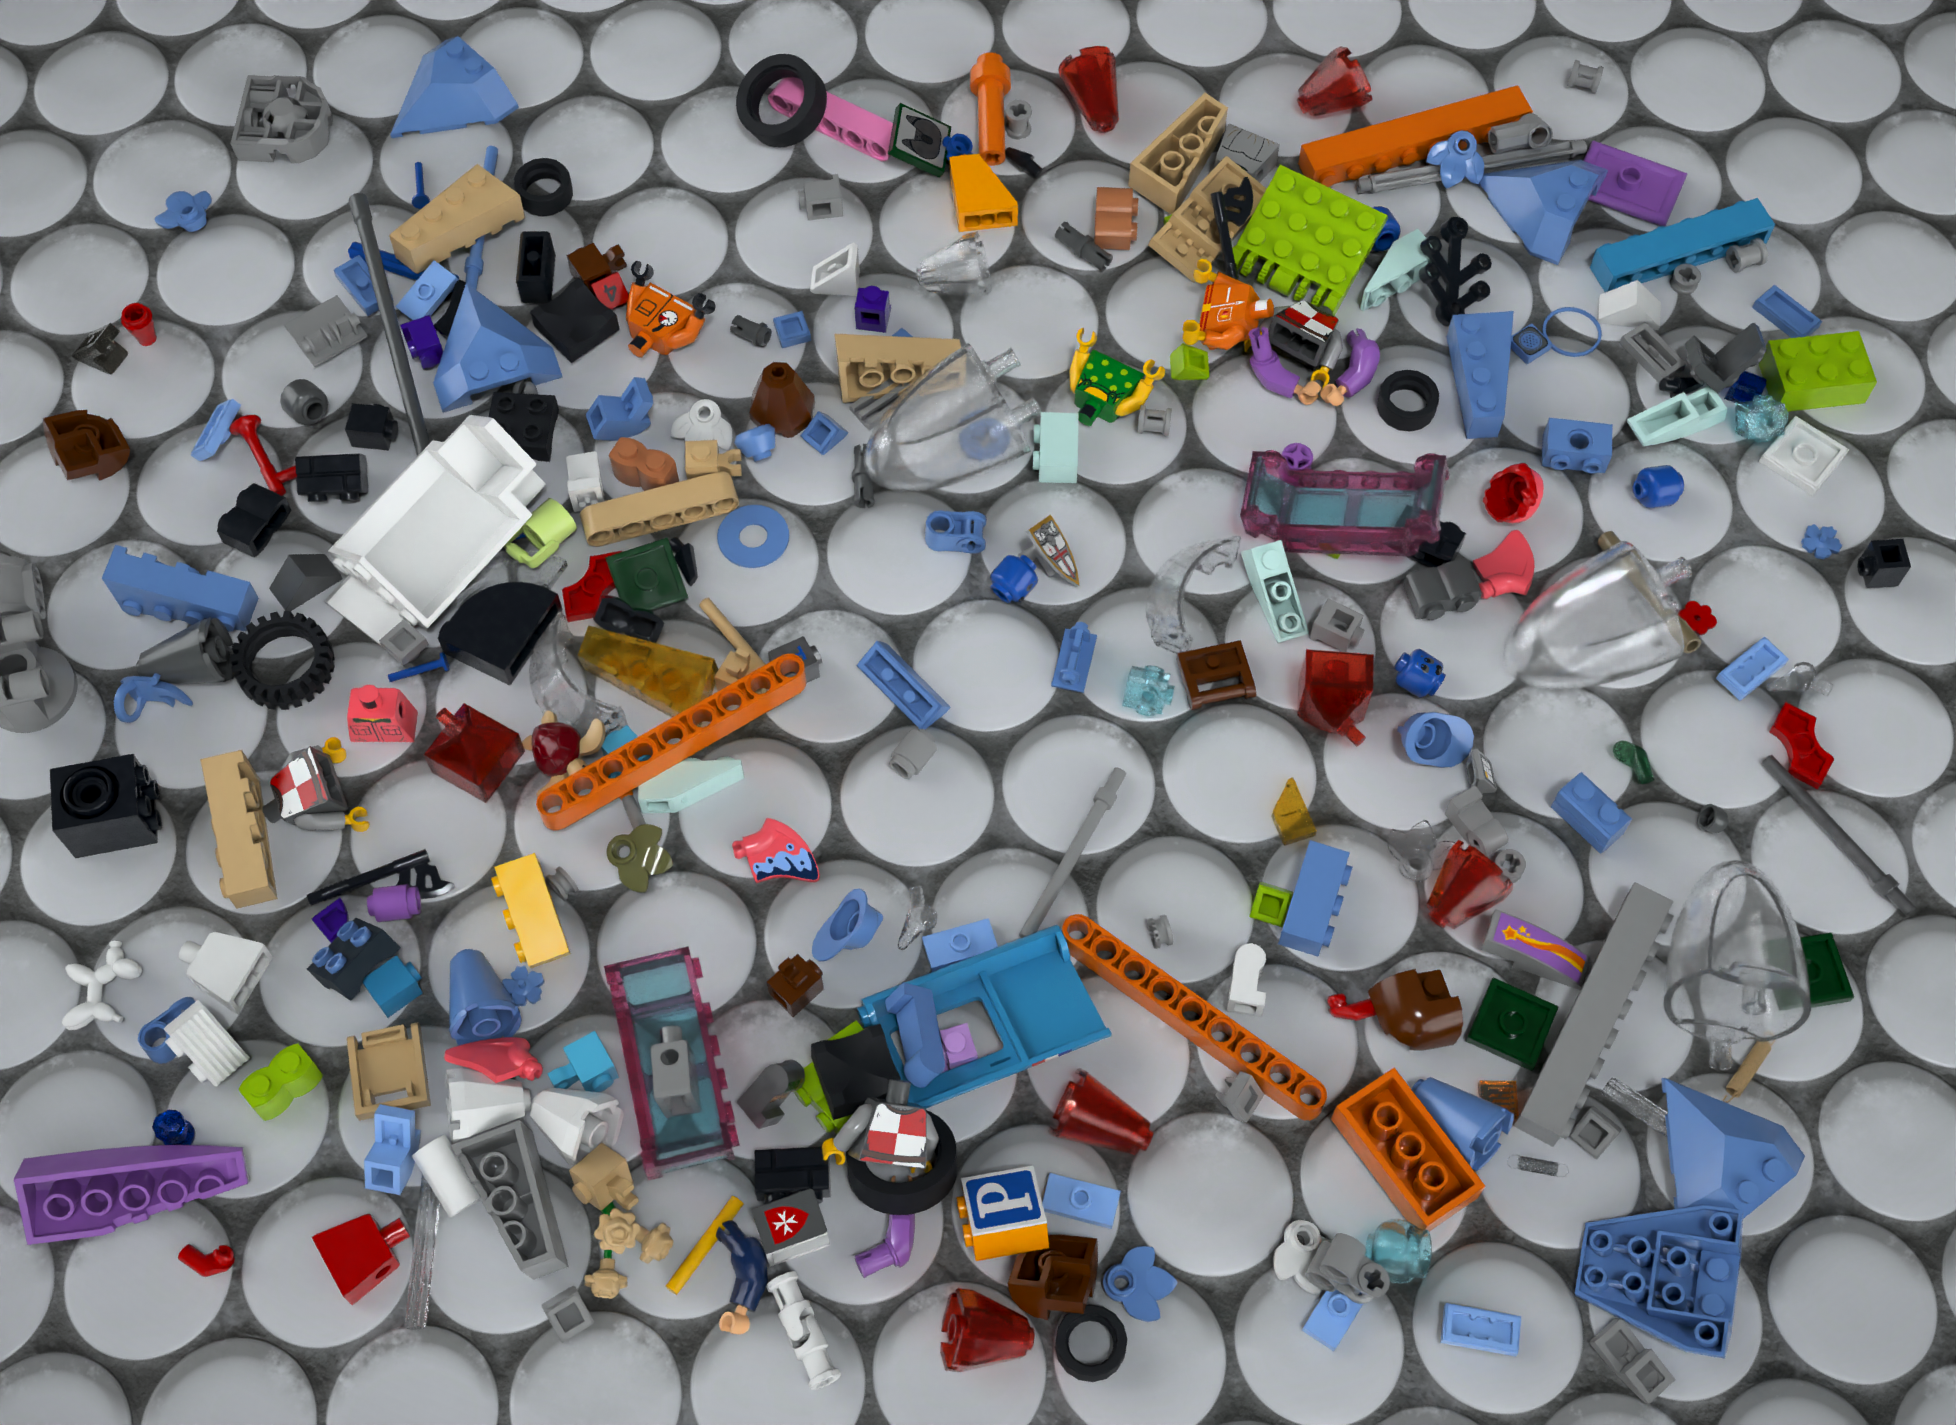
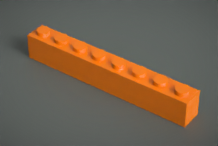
[1298,85,1533,187]

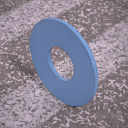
[717,505,789,568]

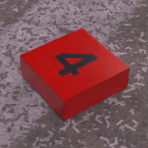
[589,272,629,309]

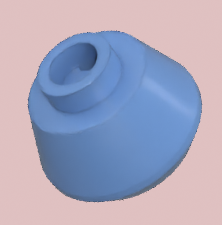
[734,424,775,462]

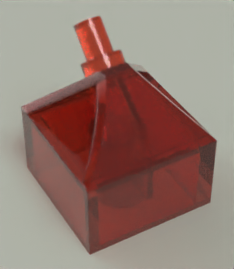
[1297,649,1374,747]
[424,703,525,803]

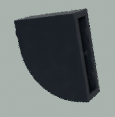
[438,582,563,685]

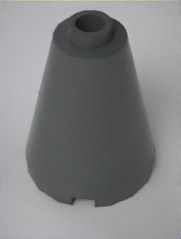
[136,617,234,684]

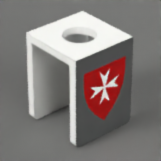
[751,1189,830,1267]

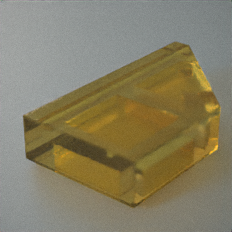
[1271,777,1317,846]

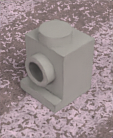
[798,174,843,220]
[1310,598,1364,653]

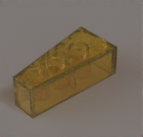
[578,625,718,727]

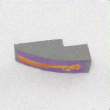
[1481,909,1590,990]

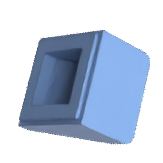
[800,411,849,455]

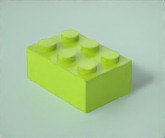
[1758,331,1877,413]

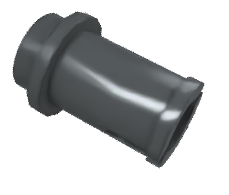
[730,315,772,346]

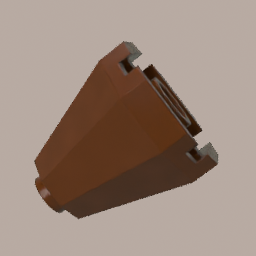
[749,362,815,438]

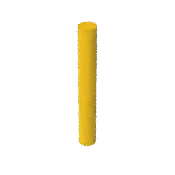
[665,1196,744,1295]

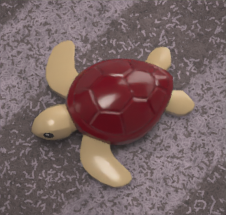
[522,710,605,798]

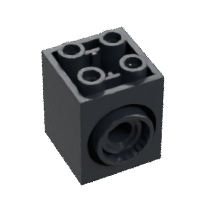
[50,754,162,859]

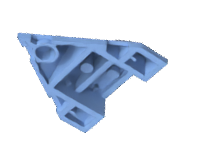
[390,36,519,138]
[1477,160,1608,265]
[433,283,563,413]
[1661,1078,1805,1219]

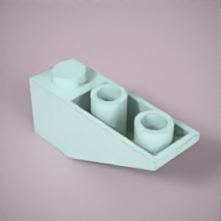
[1360,229,1433,311]
[1241,540,1309,643]
[638,757,744,814]

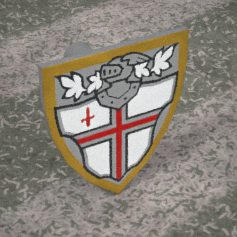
[1018,514,1080,587]

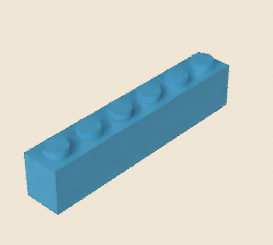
[1590,198,1775,292]

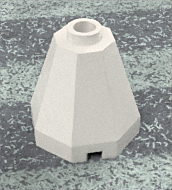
[445,1068,531,1145]
[530,1087,624,1167]

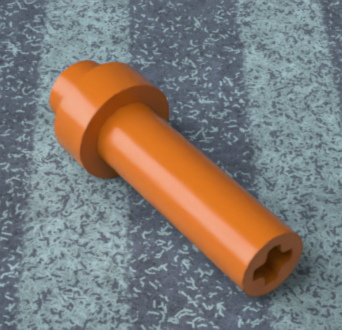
[970,52,1011,166]

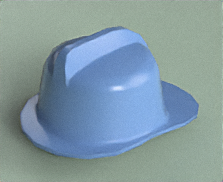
[1397,712,1474,768]
[812,888,883,961]

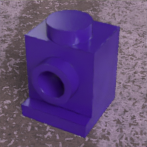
[854,285,891,333]
[400,315,443,369]

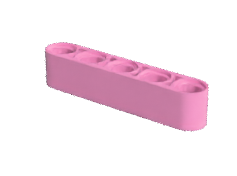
[768,77,893,161]

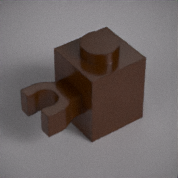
[566,243,627,295]
[767,954,824,1017]

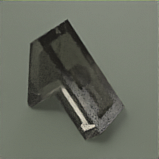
[71,323,128,375]

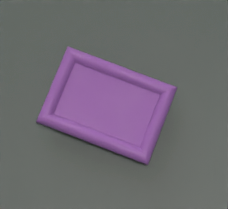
[1583,141,1687,226]

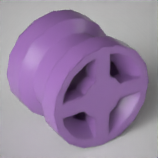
[1279,443,1313,483]

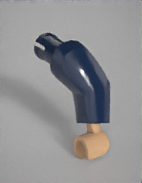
[716,1220,768,1335]

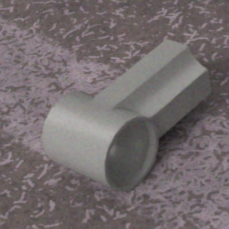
[1488,113,1553,154]

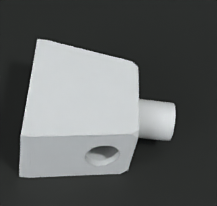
[179,932,273,1014]

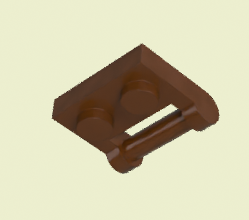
[1176,640,1256,710]

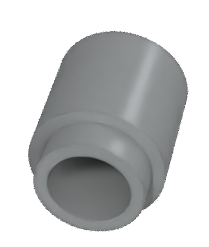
[889,729,937,779]

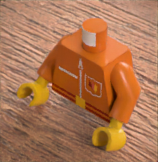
[1182,259,1274,350]

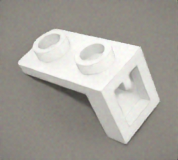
[566,451,605,512]

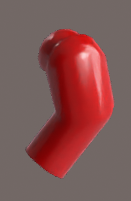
[1327,993,1376,1021]

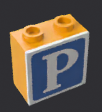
[956,1165,1049,1261]

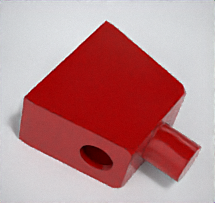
[312,1214,410,1305]

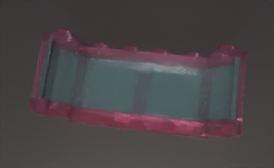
[1240,450,1450,556]
[604,946,740,1180]

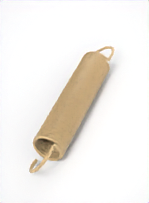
[1723,1034,1776,1103]

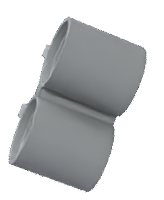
[1305,1233,1390,1304]

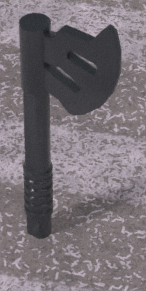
[1210,177,1253,280]
[306,849,455,906]

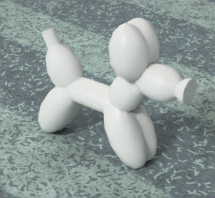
[62,941,142,1030]

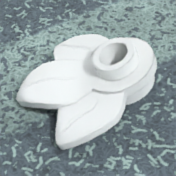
[671,399,733,450]
[1274,1220,1332,1295]

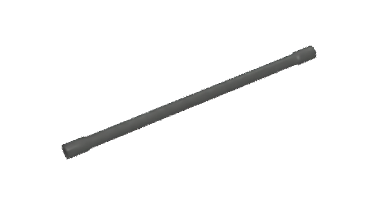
[349,193,430,456]

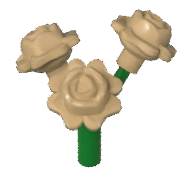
[584,1201,673,1299]

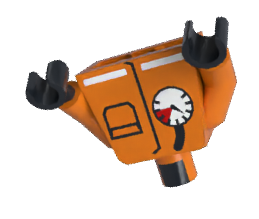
[626,261,716,358]

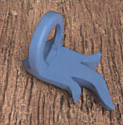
[114,673,193,723]

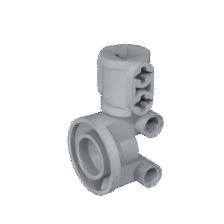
[0,555,78,733]

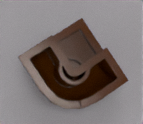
[43,409,130,481]
[1368,969,1463,1051]
[1008,1235,1098,1320]

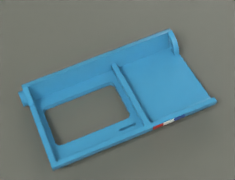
[857,925,1112,1108]

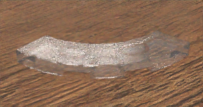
[449,550,568,610]

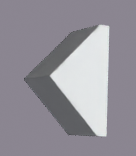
[810,242,860,296]
[1597,280,1661,330]

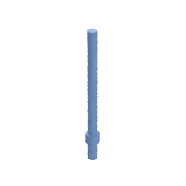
[464,146,498,290]

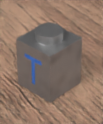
[768,636,822,683]

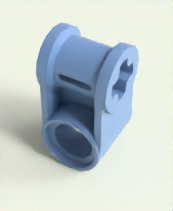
[925,510,987,554]
[138,997,196,1064]

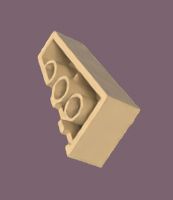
[834,334,965,403]

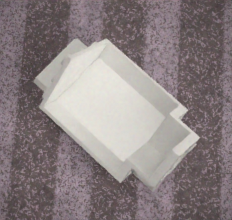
[324,415,546,647]

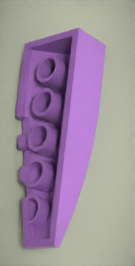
[14,1145,248,1245]

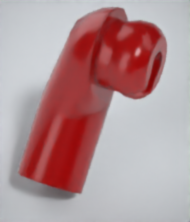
[178,1244,235,1277]

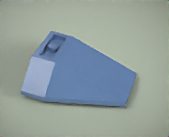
[1575,1205,1743,1359]

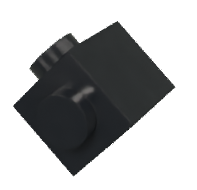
[345,403,398,451]
[1857,539,1911,588]

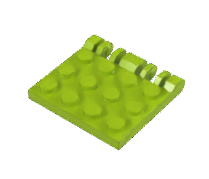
[1232,165,1388,316]

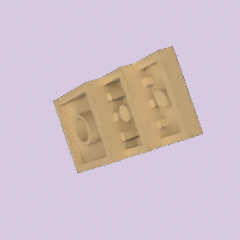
[1148,156,1267,283]

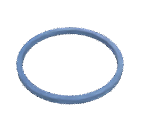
[1542,307,1602,357]

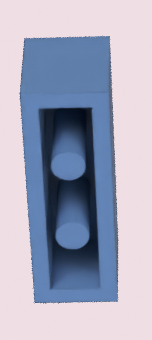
[1278,840,1353,957]

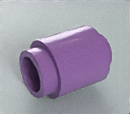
[367,884,421,922]

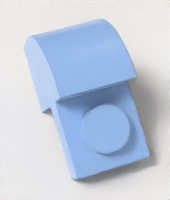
[364,1104,421,1195]

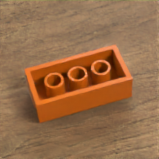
[1331,1067,1486,1238]

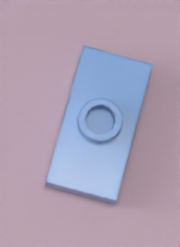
[396,260,459,321]
[191,399,241,461]
[1716,637,1789,701]
[922,918,998,972]
[1042,1173,1121,1229]
[1302,1290,1363,1351]
[1440,1303,1521,1357]

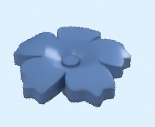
[1801,524,1842,560]
[502,966,545,1007]

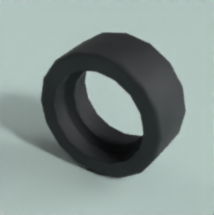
[514,158,573,216]
[1377,370,1439,432]
[1055,1304,1127,1382]

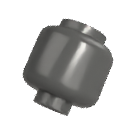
[280,379,328,425]

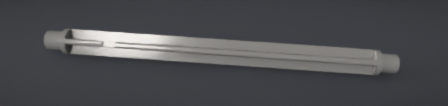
[1357,140,1587,193]

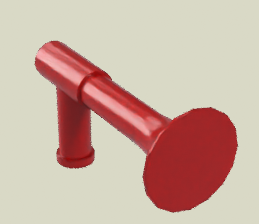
[230,415,297,496]

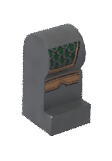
[737,1060,805,1129]

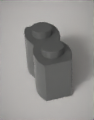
[1403,559,1481,620]

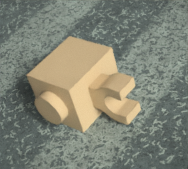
[685,440,742,480]
[715,648,768,694]
[569,1143,639,1211]

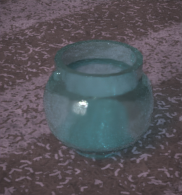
[1365,1219,1432,1284]

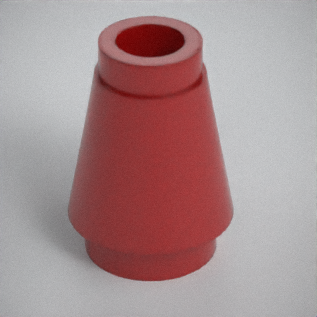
[121,303,157,346]

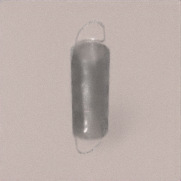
[1507,1155,1569,1177]

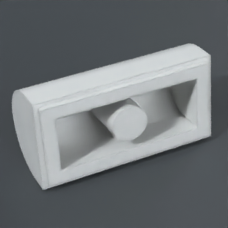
[412,1135,481,1218]

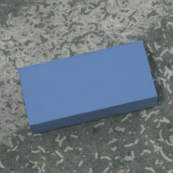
[1752,285,1822,338]

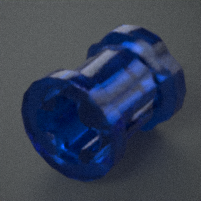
[152,1109,196,1145]

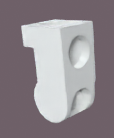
[1226,943,1266,1017]

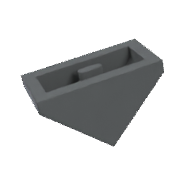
[269,554,343,611]

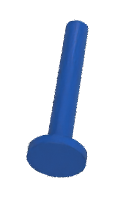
[412,162,430,209]
[388,652,450,682]

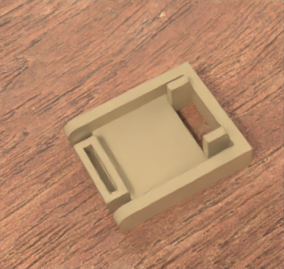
[347,1022,431,1121]

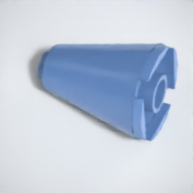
[449,949,522,1046]
[1411,1077,1514,1171]

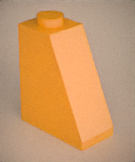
[949,154,1018,232]

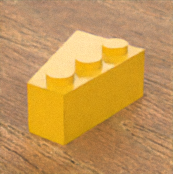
[491,853,571,968]

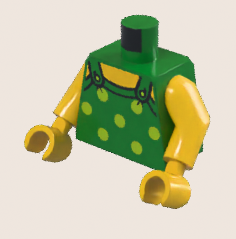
[1069,328,1165,426]

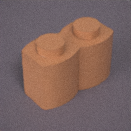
[1094,187,1138,250]
[609,437,679,491]

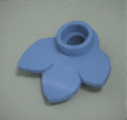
[1426,130,1484,188]
[154,191,212,232]
[1103,1246,1178,1322]

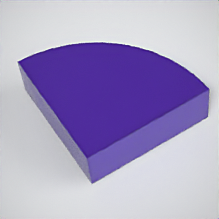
[311,897,349,943]

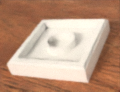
[1759,416,1849,496]

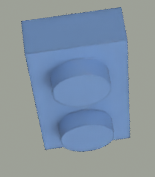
[333,255,394,316]

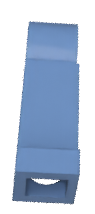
[885,982,945,1088]

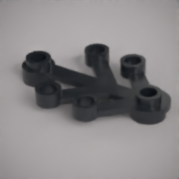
[1419,217,1492,326]

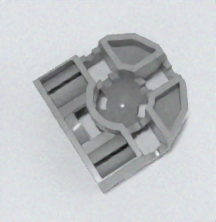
[230,75,333,163]

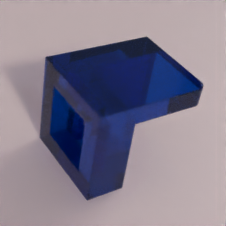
[1724,371,1767,410]

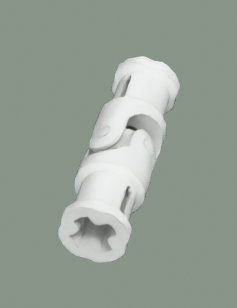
[766,1271,841,1390]

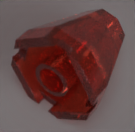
[1297,46,1373,116]
[1427,840,1513,929]
[940,1288,1035,1372]

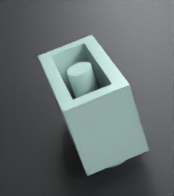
[1033,412,1079,483]

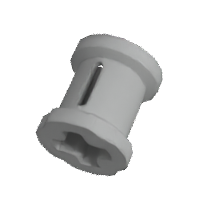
[1567,60,1604,93]
[1005,100,1032,140]
[1726,238,1768,273]
[1138,405,1172,436]

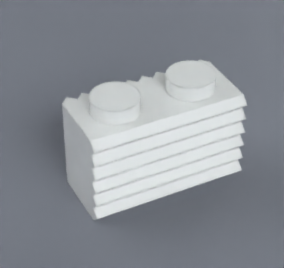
[163,1000,250,1086]

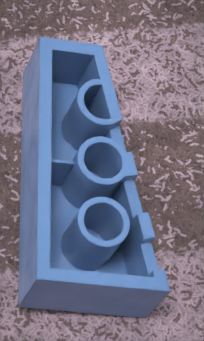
[1446,311,1514,439]
[102,545,259,632]

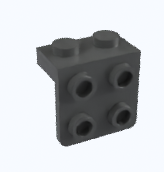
[1685,323,1767,393]

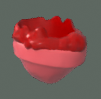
[1483,463,1544,524]

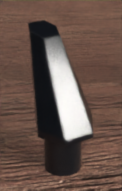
[1005,147,1043,178]
[1659,377,1704,398]
[669,537,698,586]

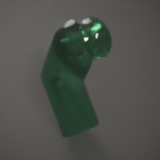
[1613,740,1655,785]

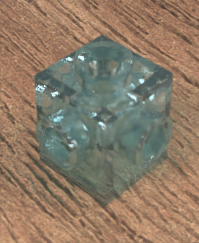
[1735,395,1788,442]
[1122,665,1175,716]

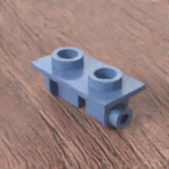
[1051,622,1097,693]

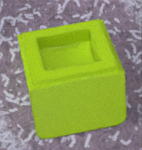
[1170,343,1210,380]
[1249,882,1293,928]

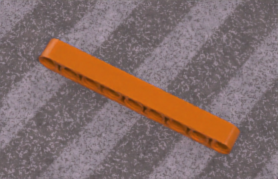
[536,654,806,830]
[1062,914,1327,1121]

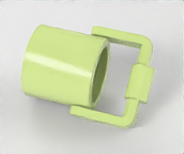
[503,498,577,568]

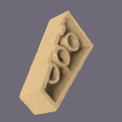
[1128,93,1228,214]
[389,164,525,274]
[200,750,278,909]

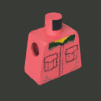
[347,685,418,742]

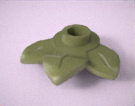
[606,824,674,893]

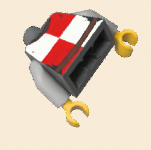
[1244,300,1343,388]
[262,737,369,832]
[822,1079,939,1174]

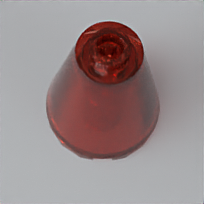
[1058,46,1119,133]
[1049,1068,1154,1155]

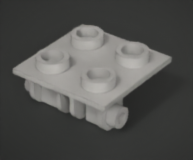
[284,295,368,367]

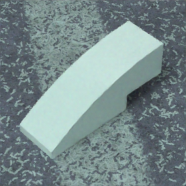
[1627,386,1727,446]

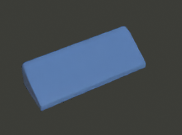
[856,641,951,730]

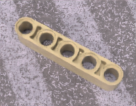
[580,471,739,547]

